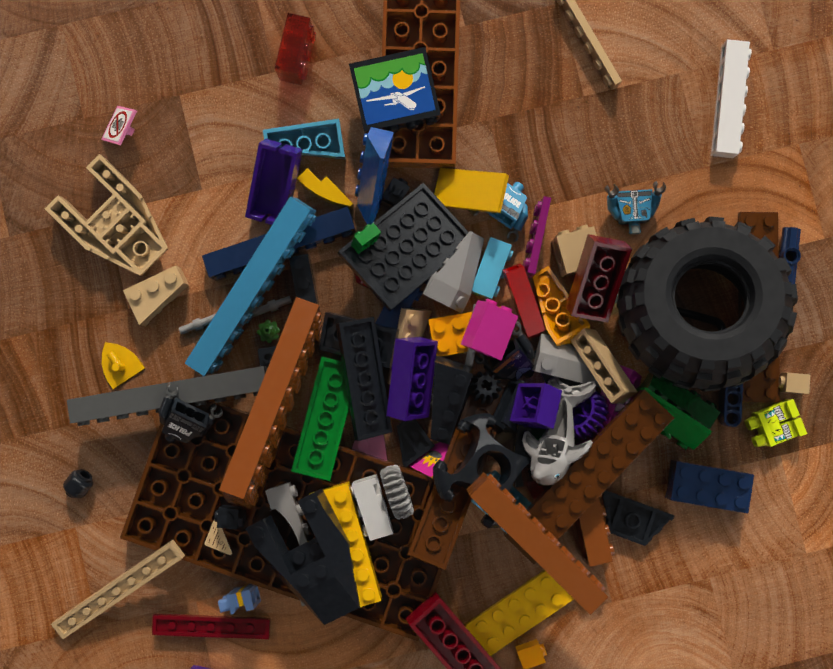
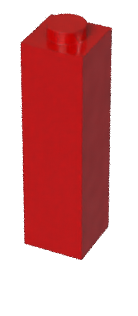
[502,263,546,338]

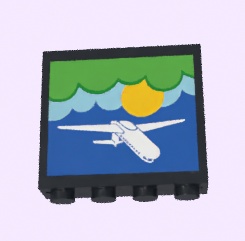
[349,47,441,134]

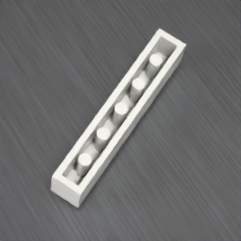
[711,39,752,158]

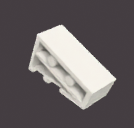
[351,474,393,541]

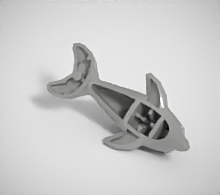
[522,376,596,485]

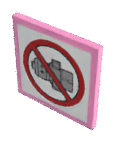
[101,106,137,146]

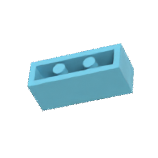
[471,237,514,300]

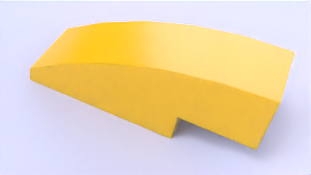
[297,168,354,209]

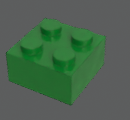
[351,223,381,254]

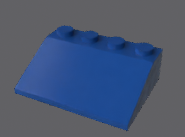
[355,127,394,225]

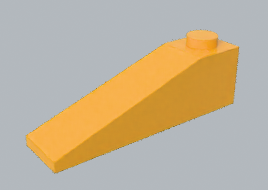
[532,266,590,346]

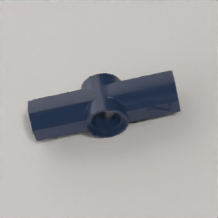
[779,227,801,285]

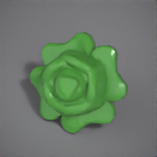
[257,320,281,343]

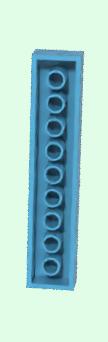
[185,197,316,376]

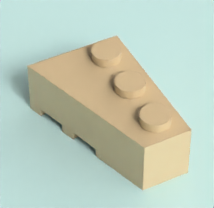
[123,265,189,327]

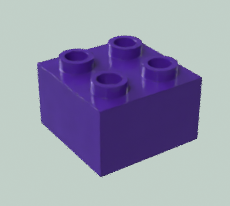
[510,383,562,429]

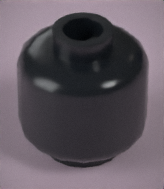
[63,469,93,498]

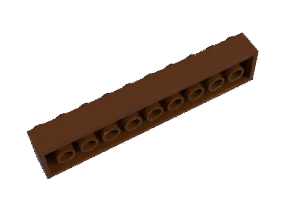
[504,390,674,564]

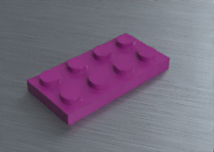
[522,196,551,278]

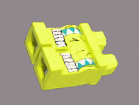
[744,399,807,447]

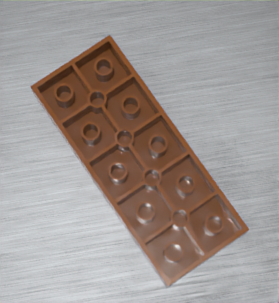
[382,0,460,169]
[219,297,322,510]

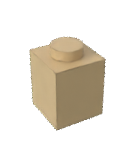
[778,372,810,394]

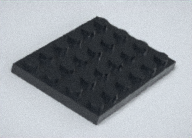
[338,183,469,311]

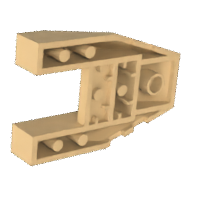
[45,154,169,276]

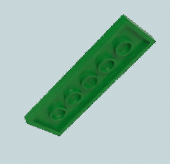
[291,357,349,481]

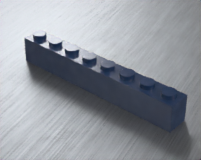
[202,207,356,281]

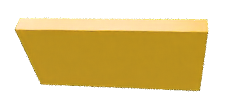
[434,168,509,213]

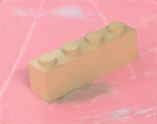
[570,328,637,404]

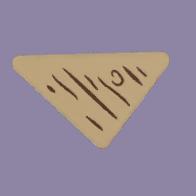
[204,521,232,555]

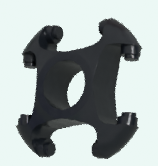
[433,413,533,529]

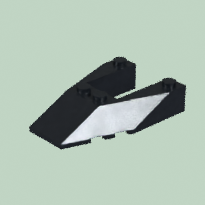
[246,488,360,625]

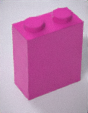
[461,299,518,360]

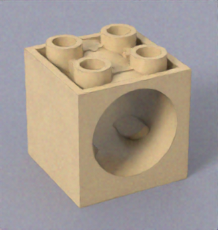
[551,225,597,278]

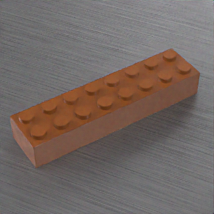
[466,472,608,615]

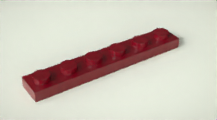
[152,614,271,639]

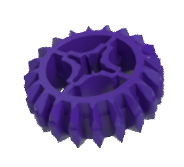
[572,390,609,440]

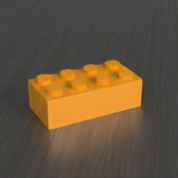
[428,306,511,357]

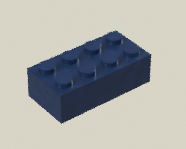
[665,460,754,514]

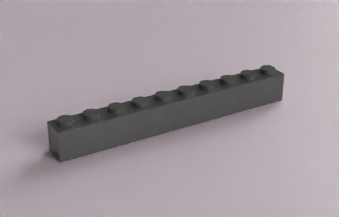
[67,366,267,426]

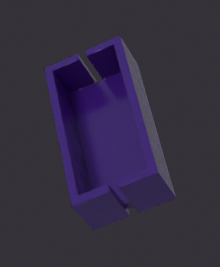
[245,139,303,225]

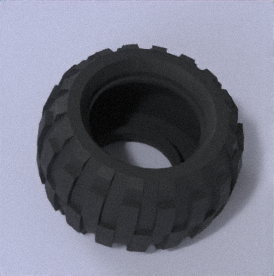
[617,216,798,391]

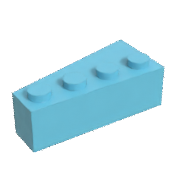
[263,119,346,159]

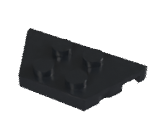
[602,490,675,546]

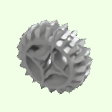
[380,465,414,519]

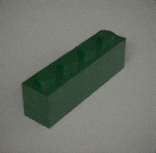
[640,372,721,429]

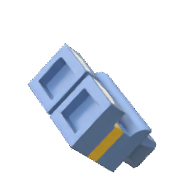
[218,584,261,615]

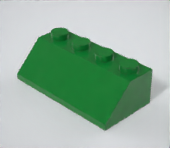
[633,387,712,450]

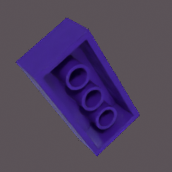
[386,337,438,421]

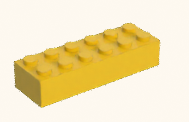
[309,482,382,607]

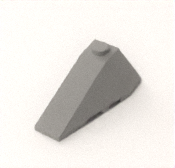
[423,231,484,313]
[532,333,601,388]

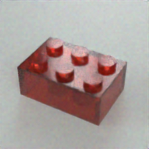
[274,13,316,85]

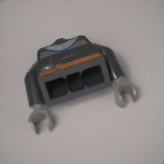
[474,321,534,381]

